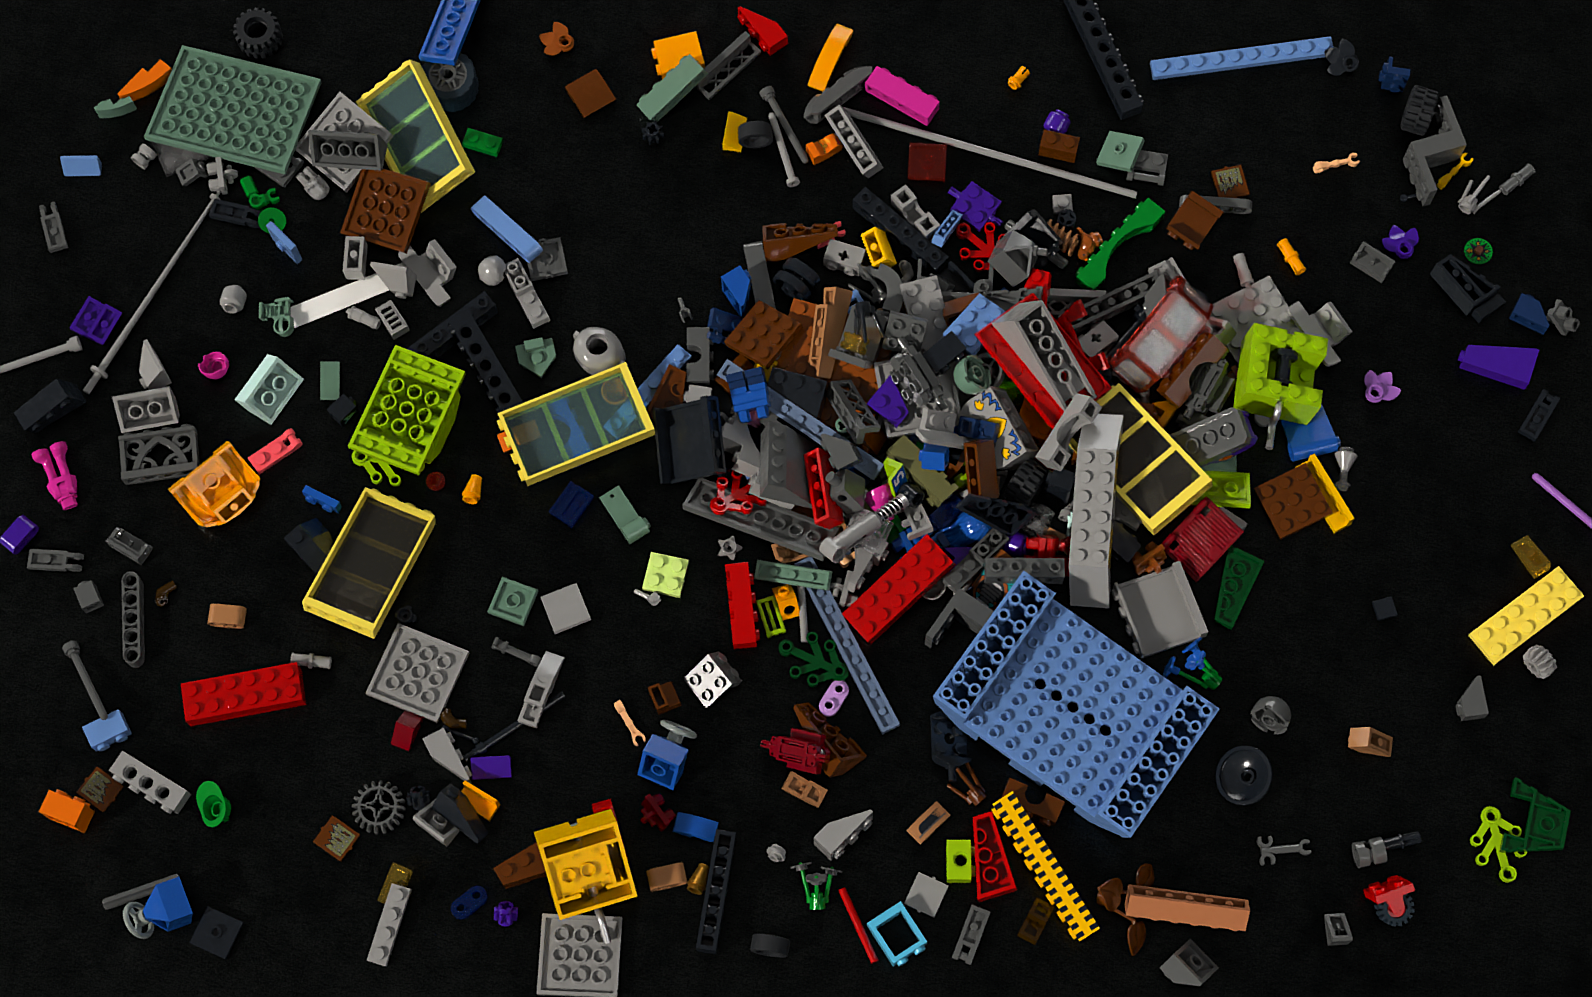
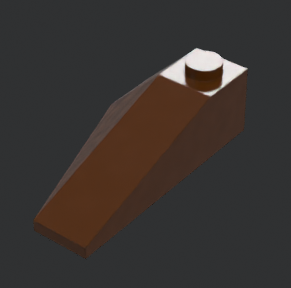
[762,223,838,263]

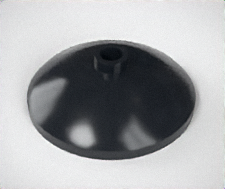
[1216,746,1273,805]

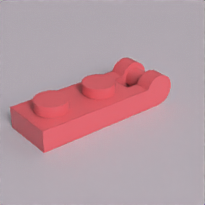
[248,428,303,475]

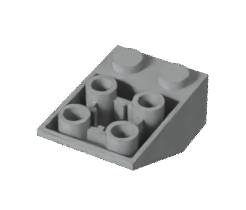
[814,810,873,861]

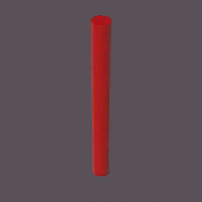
[838,887,879,964]

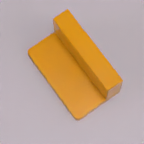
[461,781,500,821]

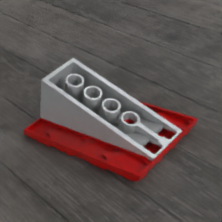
[975,293,1112,429]

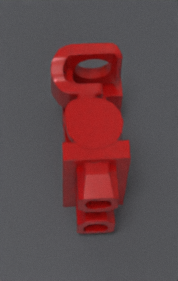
[1024,534,1071,577]

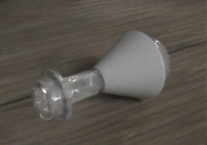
[1334,447,1358,491]

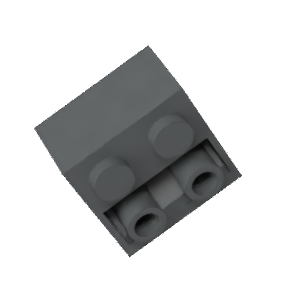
[820,433,863,471]

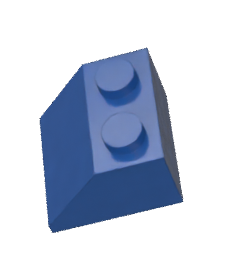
[721,266,752,318]

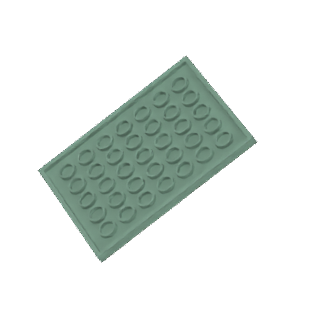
[144,45,321,174]

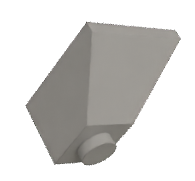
[370,262,417,299]
[139,339,172,390]

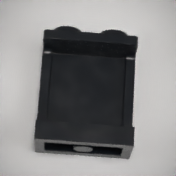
[1003,209,1064,269]

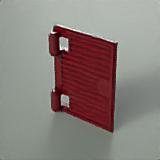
[1161,496,1244,583]

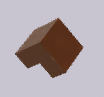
[648,681,681,715]

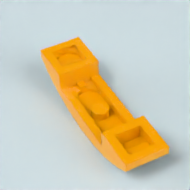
[808,24,854,92]

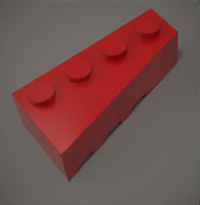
[725,562,760,649]
[973,811,1017,902]

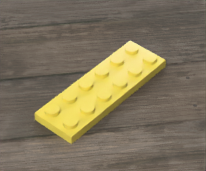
[1468,566,1584,666]

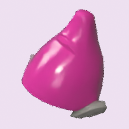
[864,481,894,520]

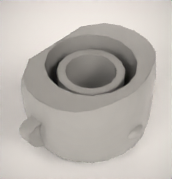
[573,327,628,375]

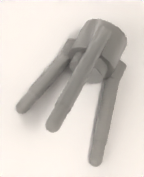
[1458,175,1501,214]

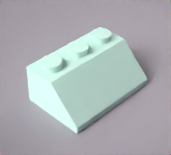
[235,354,304,425]

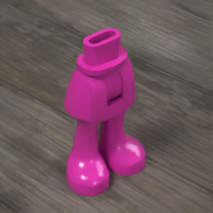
[31,441,78,510]

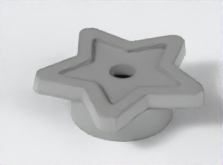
[718,536,742,560]

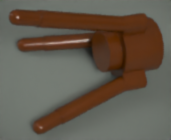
[947,762,987,806]

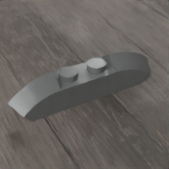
[804,66,872,124]

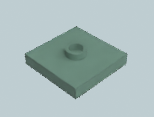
[1096,131,1145,172]
[487,577,538,626]

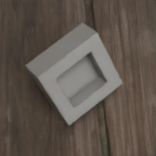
[1052,194,1073,215]

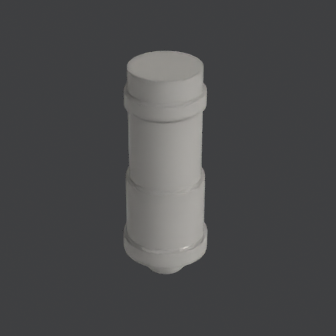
[1233,253,1254,287]
[346,306,381,330]

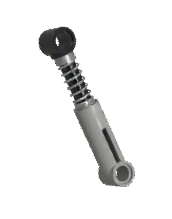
[819,482,925,563]

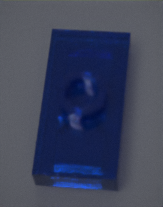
[928,494,963,532]

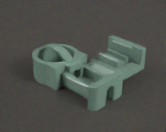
[259,297,294,337]

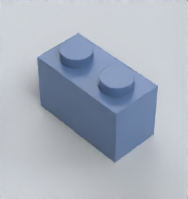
[82,710,132,751]

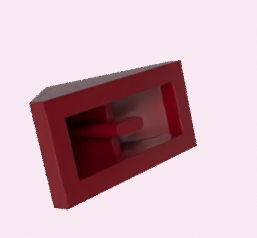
[391,710,424,751]

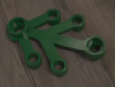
[779,632,849,687]

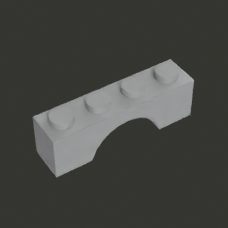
[1035,393,1102,471]

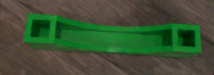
[1075,198,1165,290]

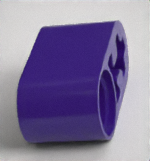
[0,515,39,555]

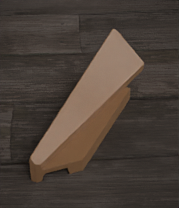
[809,287,853,379]

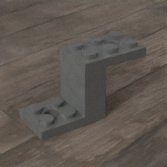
[1403,96,1467,206]
[828,305,890,369]
[925,588,994,648]

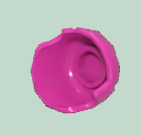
[198,352,229,380]

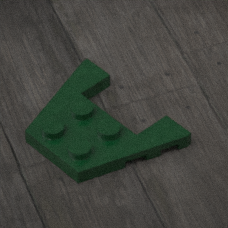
[1499,777,1571,853]

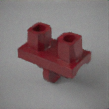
[640,793,676,832]

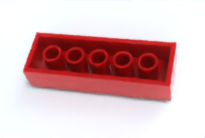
[842,534,956,644]
[181,662,306,726]

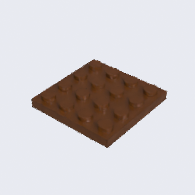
[340,169,431,254]

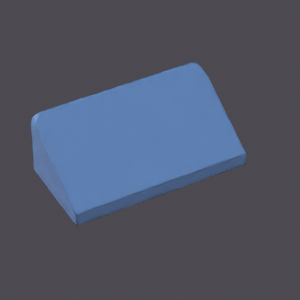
[60,155,102,176]

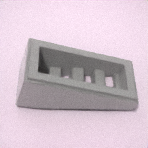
[375,300,410,340]

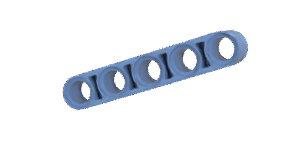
[471,195,543,263]

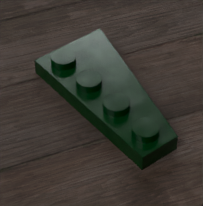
[1214,545,1264,630]

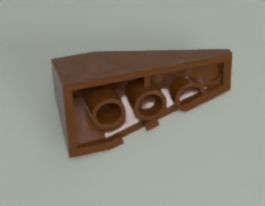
[793,702,867,778]

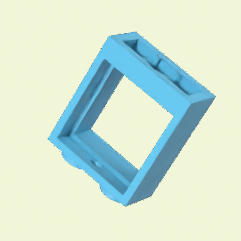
[867,901,927,966]

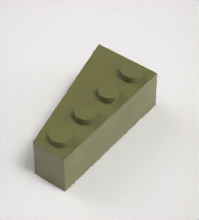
[886,435,959,510]

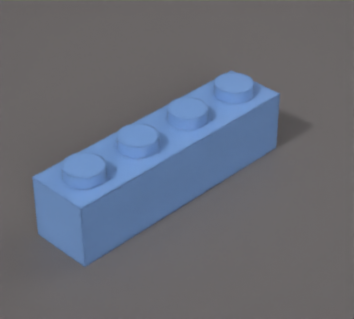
[931,210,962,248]

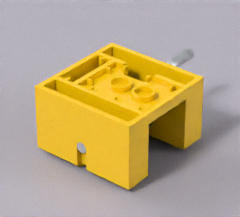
[534,809,637,944]

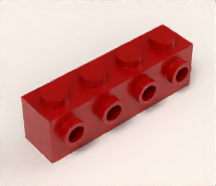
[804,447,844,529]

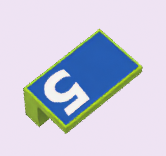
[883,457,908,500]

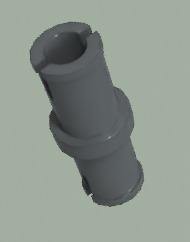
[1499,163,1535,195]

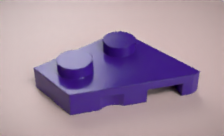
[867,375,909,429]

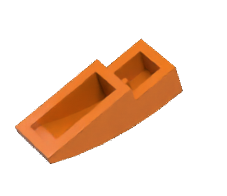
[117,59,172,101]

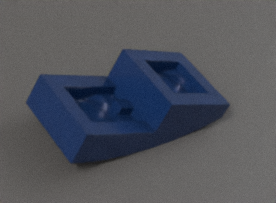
[957,416,1000,443]

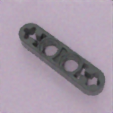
[1179,195,1252,214]

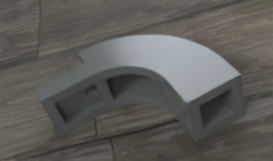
[858,263,906,314]

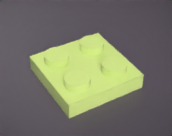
[642,552,689,598]

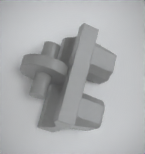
[206,157,238,195]
[830,570,860,609]

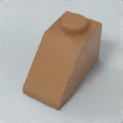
[1348,727,1393,757]

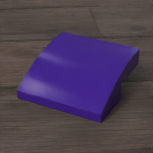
[70,296,122,345]

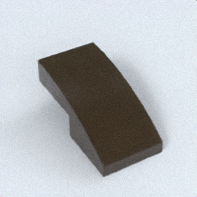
[1017,897,1055,945]

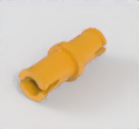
[1277,238,1306,276]

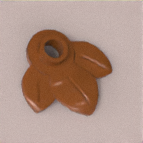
[539,22,574,56]

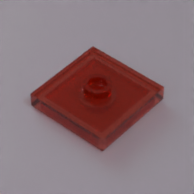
[908,143,947,181]

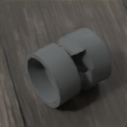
[1352,837,1387,868]

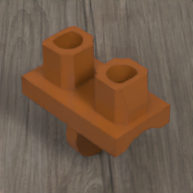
[1131,541,1167,576]

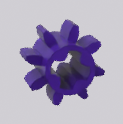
[494,901,518,926]

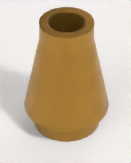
[687,863,710,895]

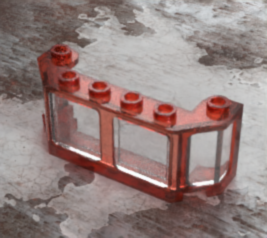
[1107,276,1214,393]

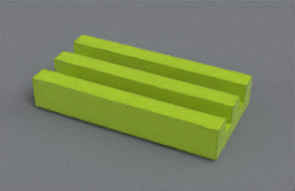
[756,595,786,638]

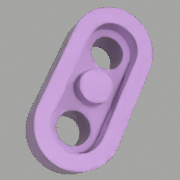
[819,681,849,717]

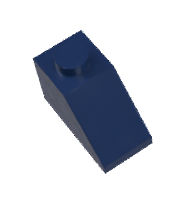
[1509,293,1549,335]

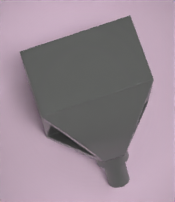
[988,230,1048,287]

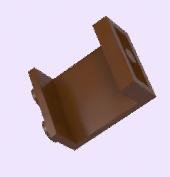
[1166,191,1223,250]

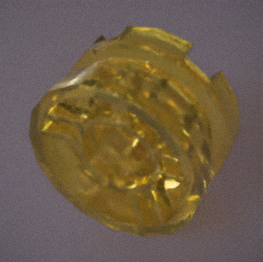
[840,331,870,355]

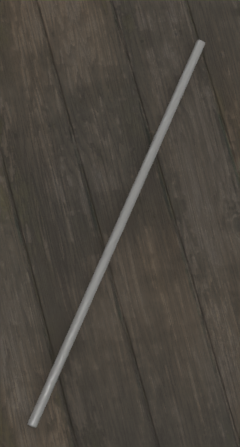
[844,107,1137,199]

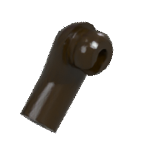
[155,580,178,607]
[440,708,467,729]

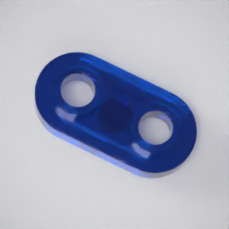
[451,886,488,920]

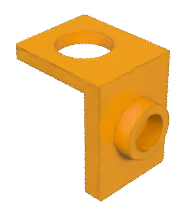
[772,584,800,621]

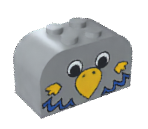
[961,386,1039,471]

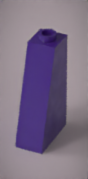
[1458,345,1539,390]

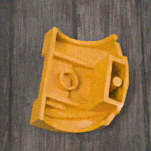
[168,441,260,527]

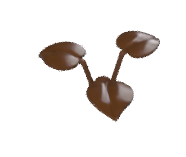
[1097,863,1155,956]

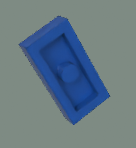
[302,485,342,513]

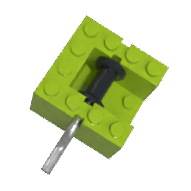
[1233,323,1328,450]

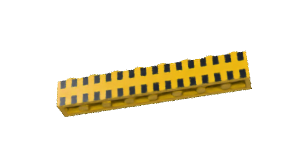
[991,791,1100,941]

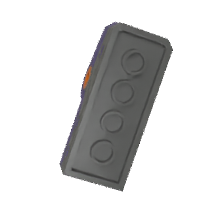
[1152,407,1258,480]

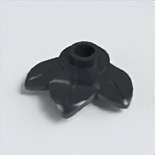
[1324,39,1359,75]

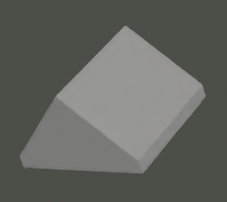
[413,799,460,847]

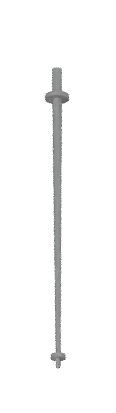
[83,191,221,394]

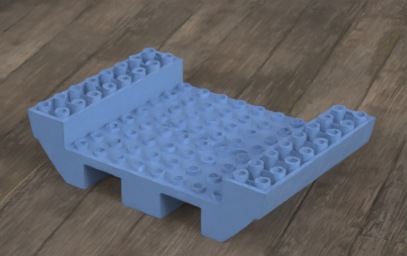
[933,571,1219,838]

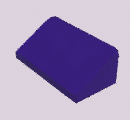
[470,755,512,780]

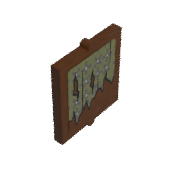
[1211,165,1249,198]
[76,767,124,813]
[313,815,360,862]

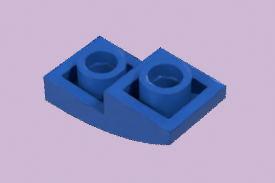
[672,812,719,842]

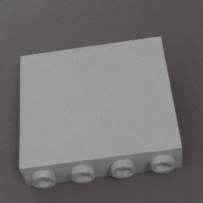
[1111,561,1208,659]

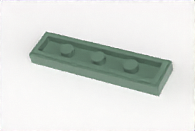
[754,560,833,591]

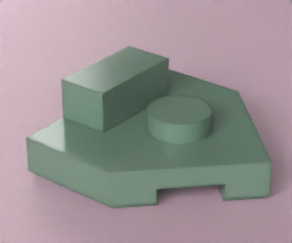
[515,337,556,378]

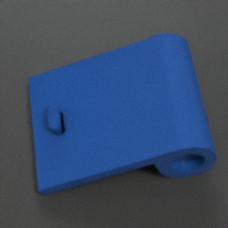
[1279,403,1341,462]

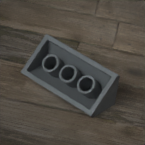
[308,130,388,170]

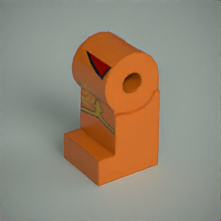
[806,133,843,165]

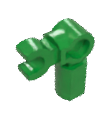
[240,176,280,210]

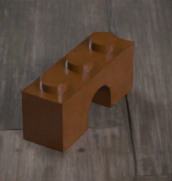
[1001,778,1065,827]

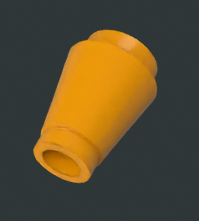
[462,474,482,504]

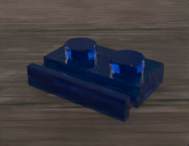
[549,481,594,528]

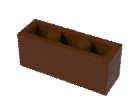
[963,439,999,498]

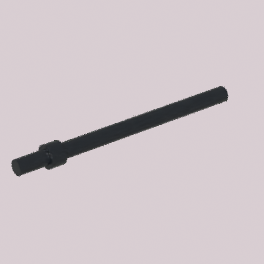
[463,691,566,762]

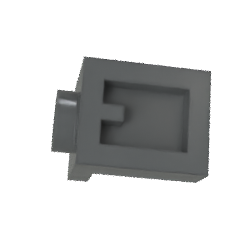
[175,158,209,186]

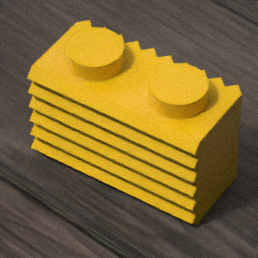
[860,227,897,268]

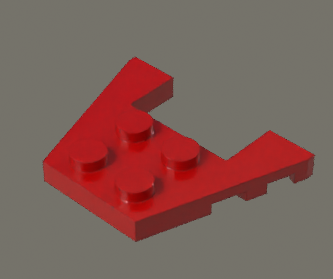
[1056,299,1110,370]

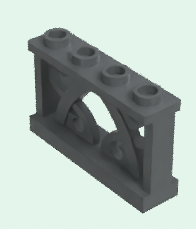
[118,424,200,485]

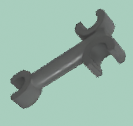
[491,637,541,667]
[1257,836,1311,866]

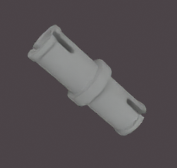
[290,653,332,669]

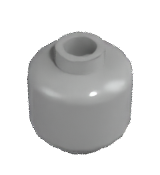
[220,285,247,313]

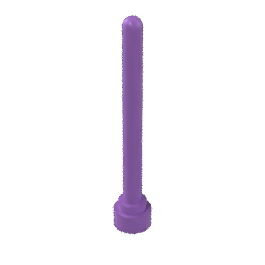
[1532,473,1592,529]

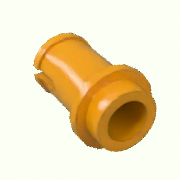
[1008,66,1030,90]

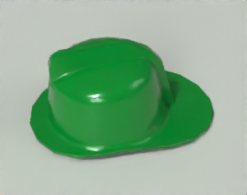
[196,781,231,827]

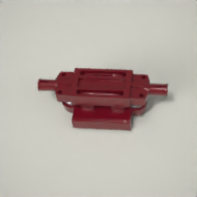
[760,728,830,774]

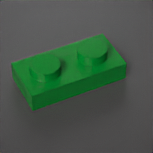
[462,128,503,157]

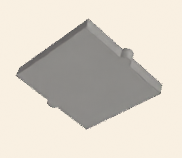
[904,872,948,918]

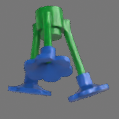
[1162,637,1222,690]

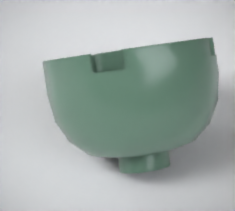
[953,355,991,395]

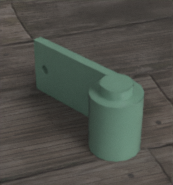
[599,485,651,544]

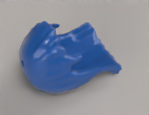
[941,512,992,547]

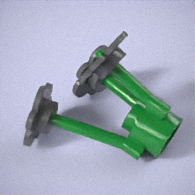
[791,862,843,910]

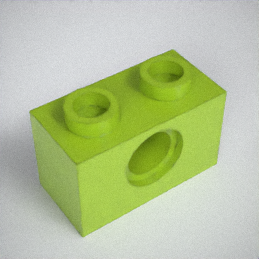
[946,840,975,883]

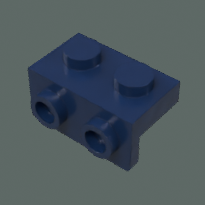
[1379,57,1410,92]

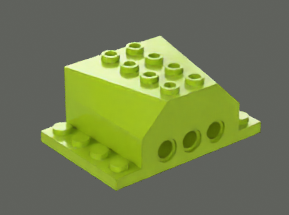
[348,345,466,475]

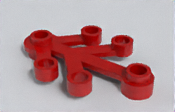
[956,222,1005,272]
[710,470,767,515]

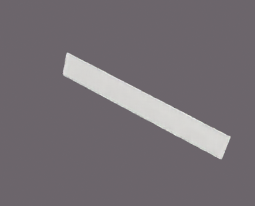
[290,263,406,328]

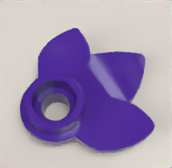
[1382,225,1419,259]

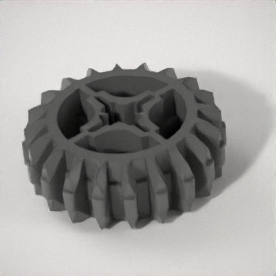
[352,781,406,834]

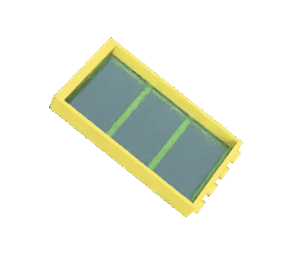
[356,60,475,213]
[497,362,655,486]

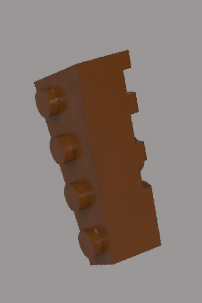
[493,842,547,889]

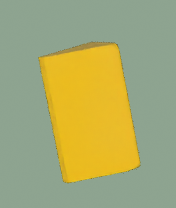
[723,112,747,152]

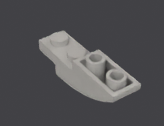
[504,258,550,329]
[517,651,565,728]

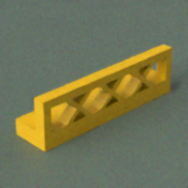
[1295,453,1355,533]

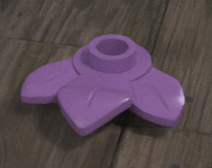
[1364,370,1401,403]

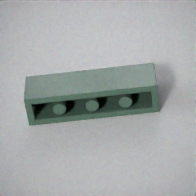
[636,54,709,123]

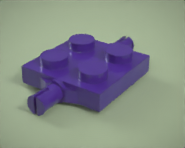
[948,181,1004,232]

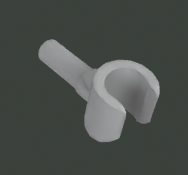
[634,589,661,606]

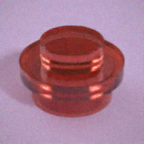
[426,472,445,491]

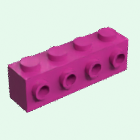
[865,66,939,126]

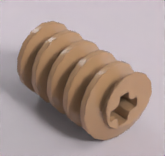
[1047,219,1080,257]

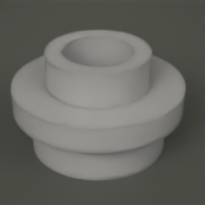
[767,844,786,862]

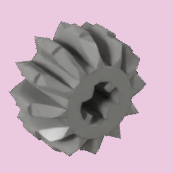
[1523,645,1557,679]

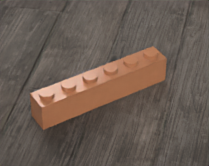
[1125,884,1250,931]

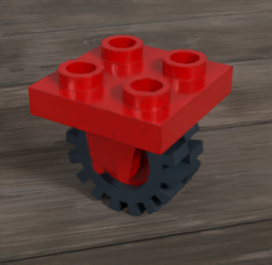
[1363,875,1415,926]

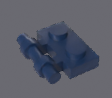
[707,308,743,348]

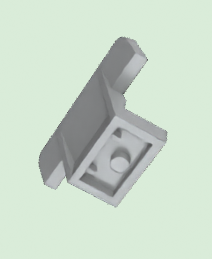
[398,239,456,306]
[1287,301,1352,367]
[915,408,974,449]

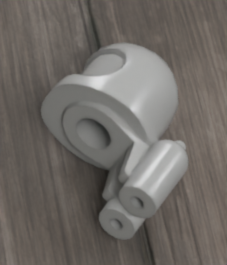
[296,166,330,200]

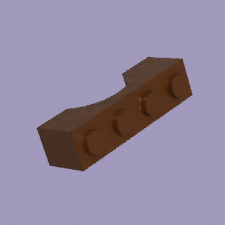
[1157,332,1228,408]

